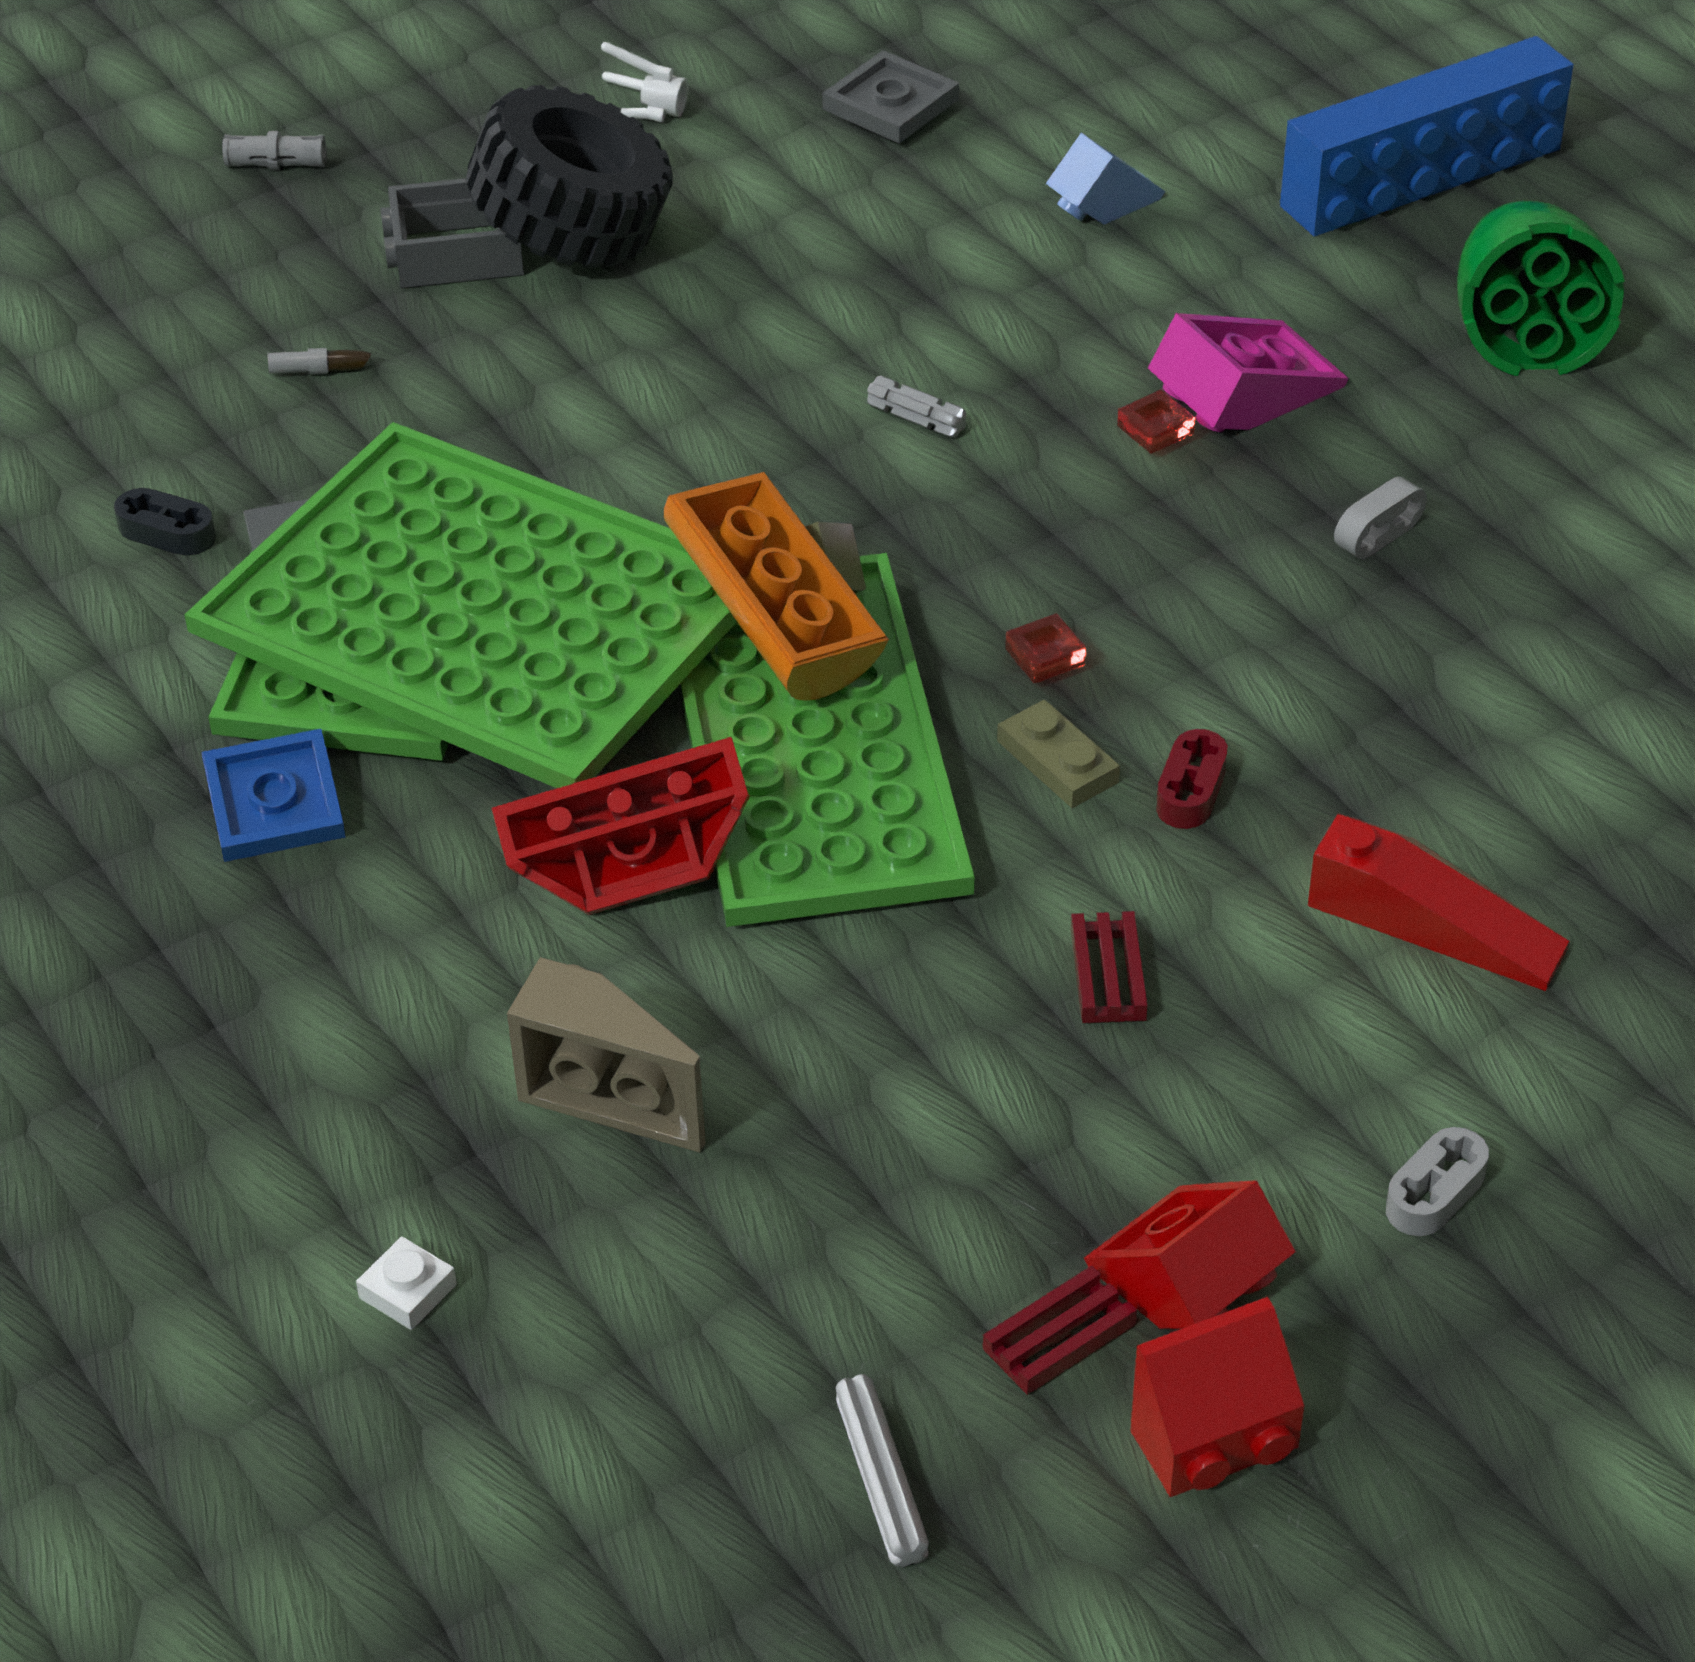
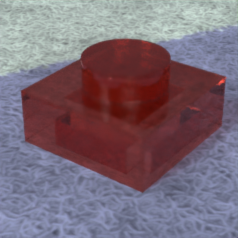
[1117,389,1195,454]
[1005,613,1086,684]

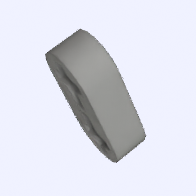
[1334,476,1427,559]
[1386,1127,1489,1236]

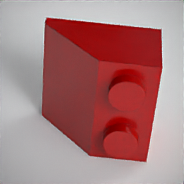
[1084,1180,1296,1329]
[1130,1297,1304,1498]

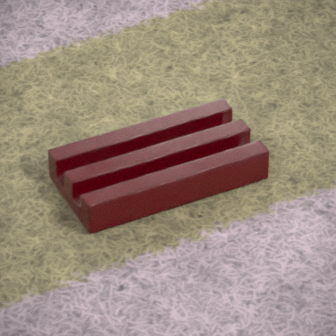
[1071,911,1147,1023]
[983,1265,1137,1395]

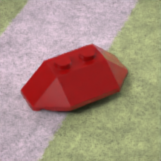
[492,737,750,915]

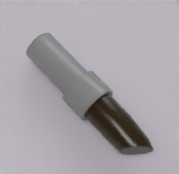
[268,348,372,375]

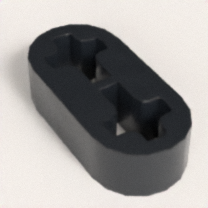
[114,488,216,556]

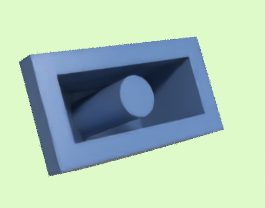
[1046,133,1166,224]

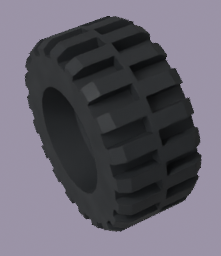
[466,85,673,268]

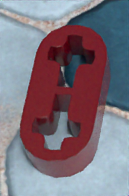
[1156,729,1228,829]

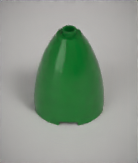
[1457,201,1625,376]

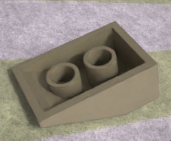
[507,957,706,1153]

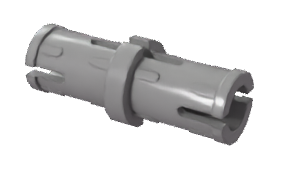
[223,131,327,171]

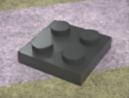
[822,50,959,143]

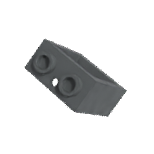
[380,178,524,288]

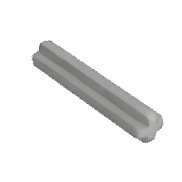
[835,1374,929,1568]

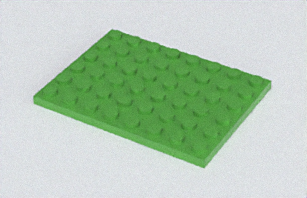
[184,422,737,788]

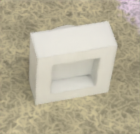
[356,1236,457,1330]

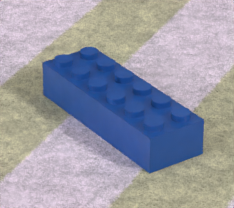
[1280,36,1574,237]

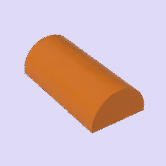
[664,472,889,701]

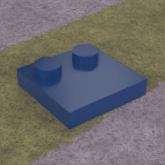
[201,729,346,862]

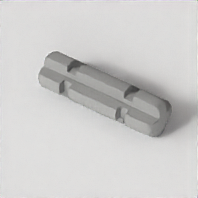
[867,376,967,438]

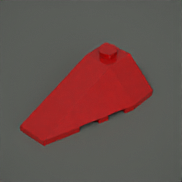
[1307,814,1569,991]

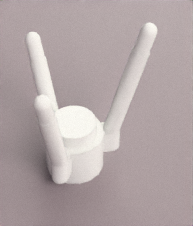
[601,42,688,122]

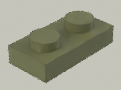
[997,699,1120,808]

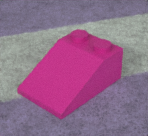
[1148,313,1349,432]

